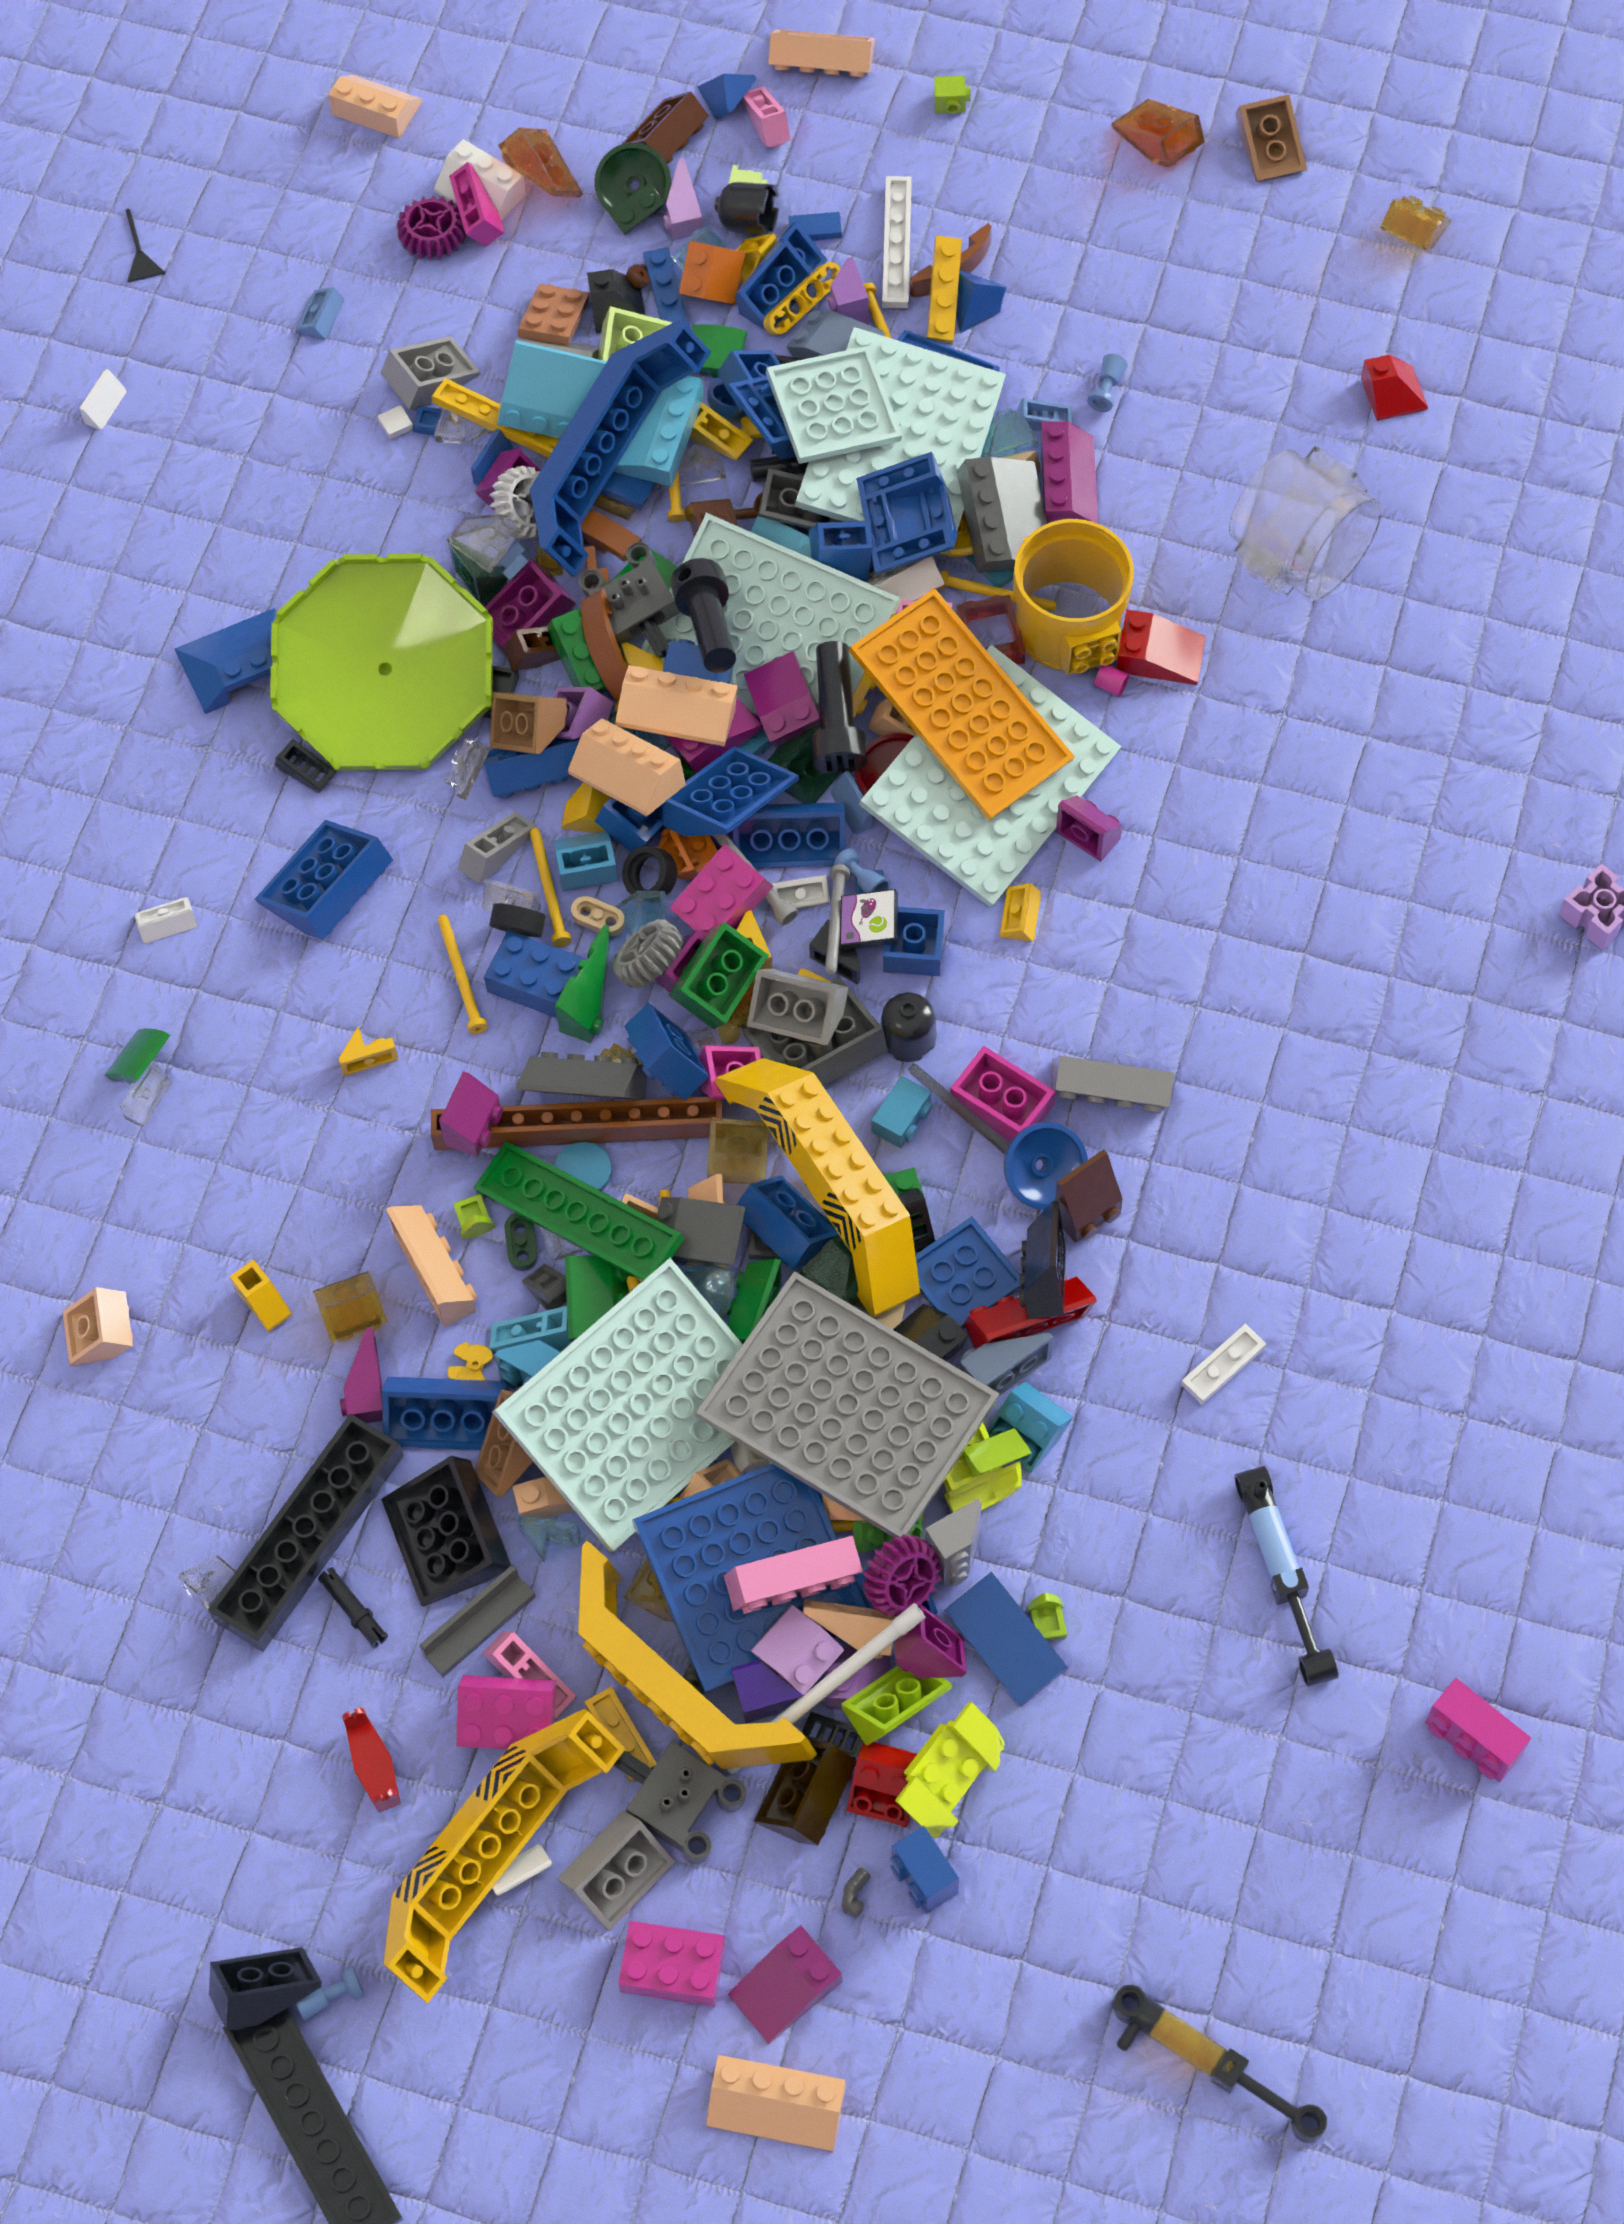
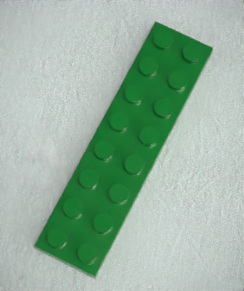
[473,1141,685,1282]

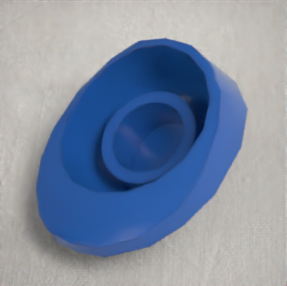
[707,378,745,420]

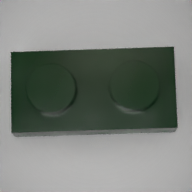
[609,182,666,235]

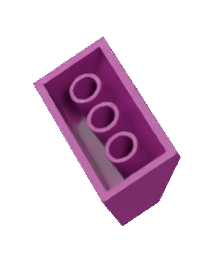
[1040,421,1098,524]

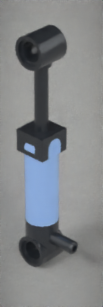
[1234,1466,1338,1687]

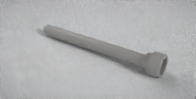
[713,834,799,926]

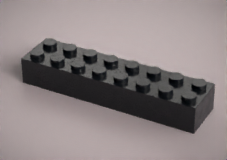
[208,1414,404,1652]

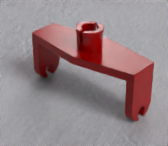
[342,1707,401,1813]

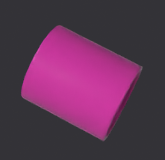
[1094,665,1130,697]

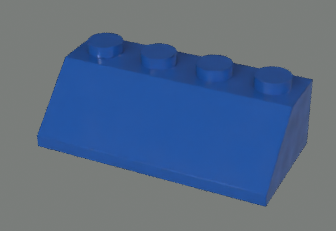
[478,737,581,799]
[733,802,846,868]
[382,1377,507,1450]

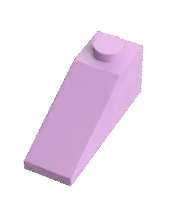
[663,157,703,240]

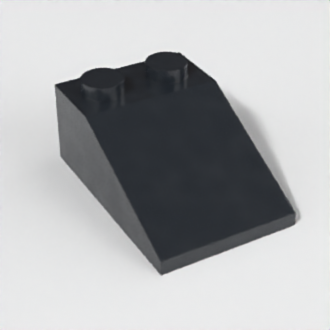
[209,1947,322,2031]

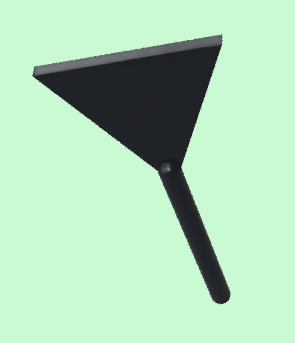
[126,209,165,283]

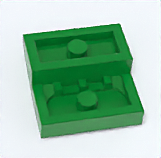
[691,324,748,378]
[105,1028,171,1085]

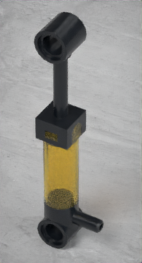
[1113,1985,1327,2143]

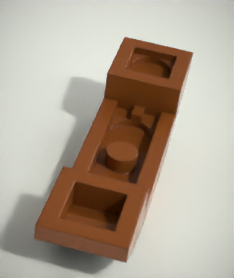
[910,223,992,298]
[581,589,631,701]

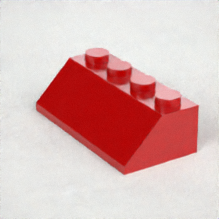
[964,1276,1097,1349]

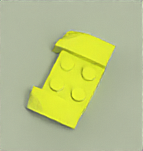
[943,1404,1022,1513]
[895,1702,1005,1839]

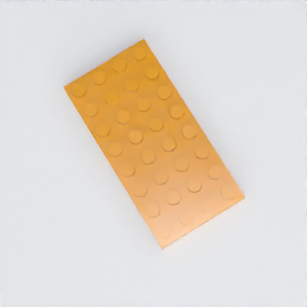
[849,588,1075,821]

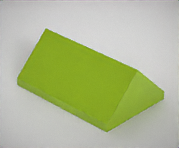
[841,1665,952,1746]

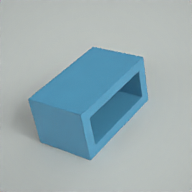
[871,1076,933,1148]

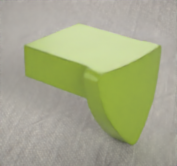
[453,1194,496,1239]
[1026,1593,1067,1641]

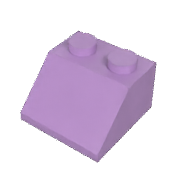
[750,1605,844,1695]

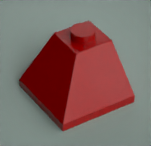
[1361,354,1428,421]

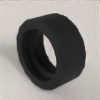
[622,845,678,901]
[489,903,546,938]

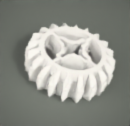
[490,466,540,540]

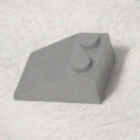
[380,336,480,409]

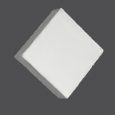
[377,405,413,440]

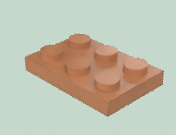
[518,284,589,346]

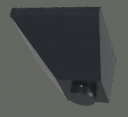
[587,269,646,334]

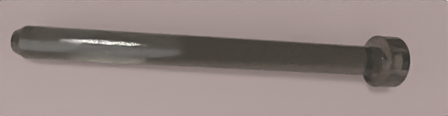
[908,1064,1010,1154]

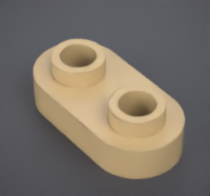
[571,896,625,937]

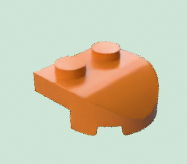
[656,828,718,880]

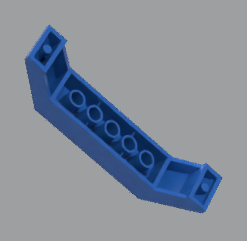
[530,320,711,577]

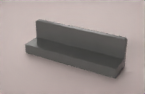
[419,1565,536,1677]

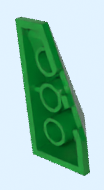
[555,925,611,1043]

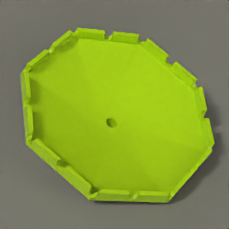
[270,553,493,771]

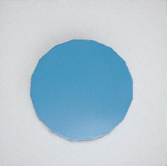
[554,1142,612,1191]

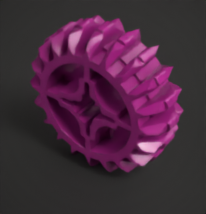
[397,195,466,261]
[862,1534,942,1617]

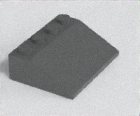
[957,457,1047,573]
[742,977,888,1086]

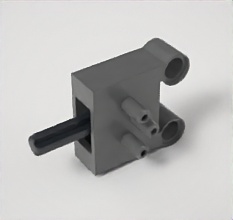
[579,542,681,658]
[614,1741,746,1864]

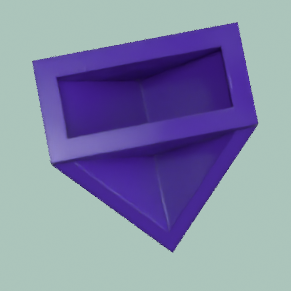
[731,1660,804,1723]

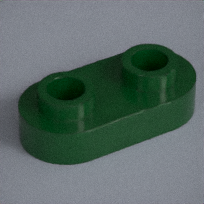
[504,1213,538,1271]

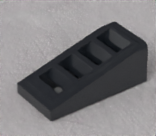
[274,739,336,793]
[897,1188,936,1253]
[801,1711,864,1761]

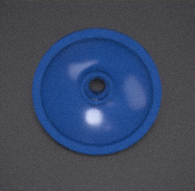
[1004,1122,1088,1210]

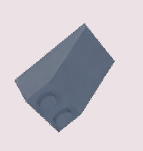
[786,310,885,359]
[960,1332,1053,1396]

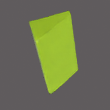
[963,1428,1031,1477]

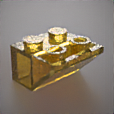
[1380,195,1452,250]

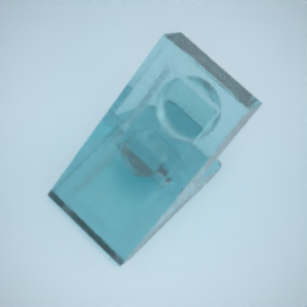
[517,1516,581,1562]

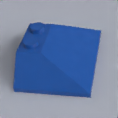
[727,375,796,460]
[856,451,957,575]
[174,608,276,714]

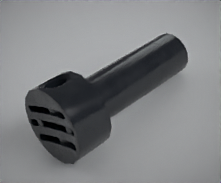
[670,558,736,673]
[810,641,868,774]

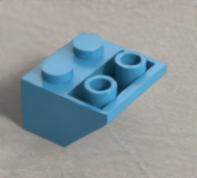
[553,831,618,891]
[494,1340,560,1389]
[987,1382,1073,1473]

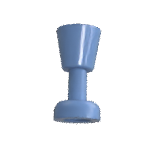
[1087,354,1128,412]
[833,848,891,893]
[296,1966,364,2022]

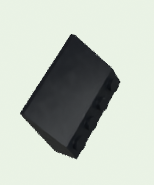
[381,1455,511,1607]

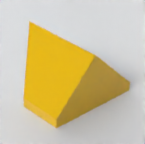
[736,233,777,284]
[561,782,611,835]

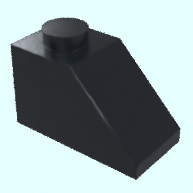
[809,919,860,984]

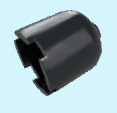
[714,182,779,236]
[880,992,937,1062]

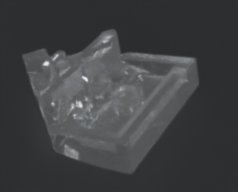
[434,408,493,448]
[445,738,489,800]

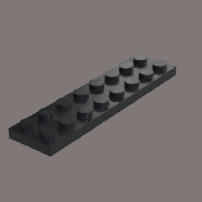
[222,2008,404,2224]

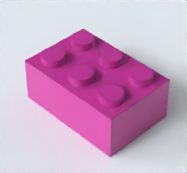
[669,843,774,937]
[950,1046,1055,1142]
[456,1675,556,1749]
[1425,1678,1532,1783]
[618,1921,726,2007]

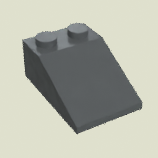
[657,1197,745,1265]

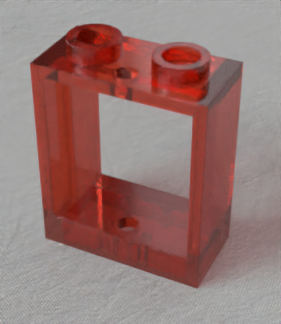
[956,595,1025,665]

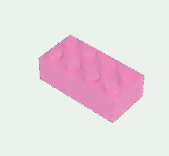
[723,1536,863,1614]

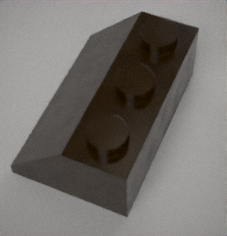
[754,1740,857,1846]

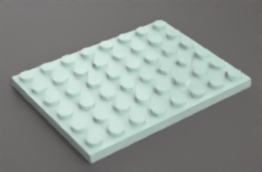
[795,327,1006,555]
[641,513,901,740]
[858,645,1122,908]
[492,1258,743,1553]

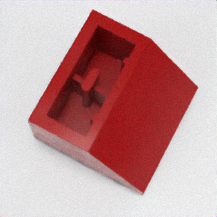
[846,1742,917,1827]

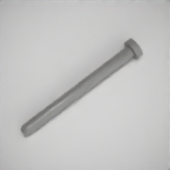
[825,864,850,975]

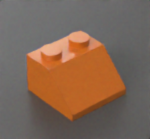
[679,241,746,305]

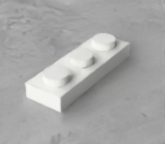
[1181,1323,1267,1405]

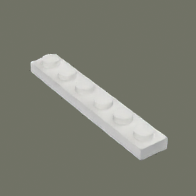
[882,176,912,308]

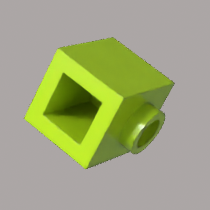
[934,76,970,114]

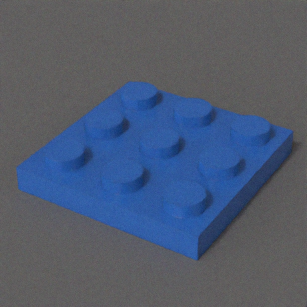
[916,1216,1021,1329]

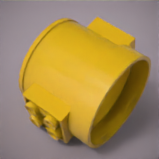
[1013,519,1134,675]

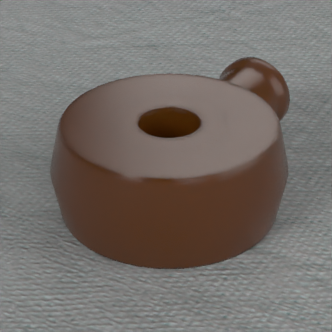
[626,264,650,289]

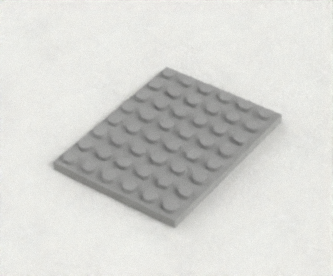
[696,1271,1000,1537]

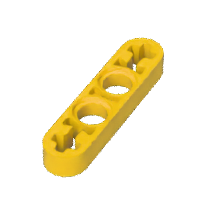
[763,262,840,336]

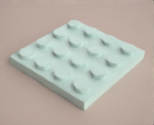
[766,346,902,464]

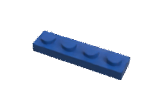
[643,247,690,328]

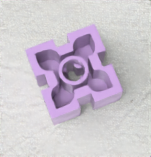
[1559,863,1624,950]

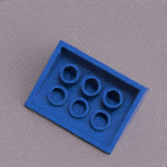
[662,746,799,836]
[255,820,393,940]

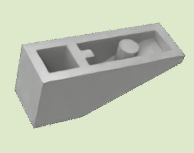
[458,811,536,884]

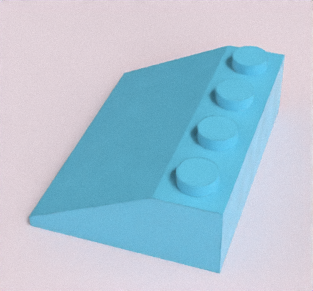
[497,340,607,439]
[614,375,704,487]

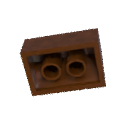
[621,91,709,165]

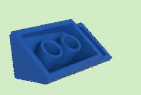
[736,221,828,331]

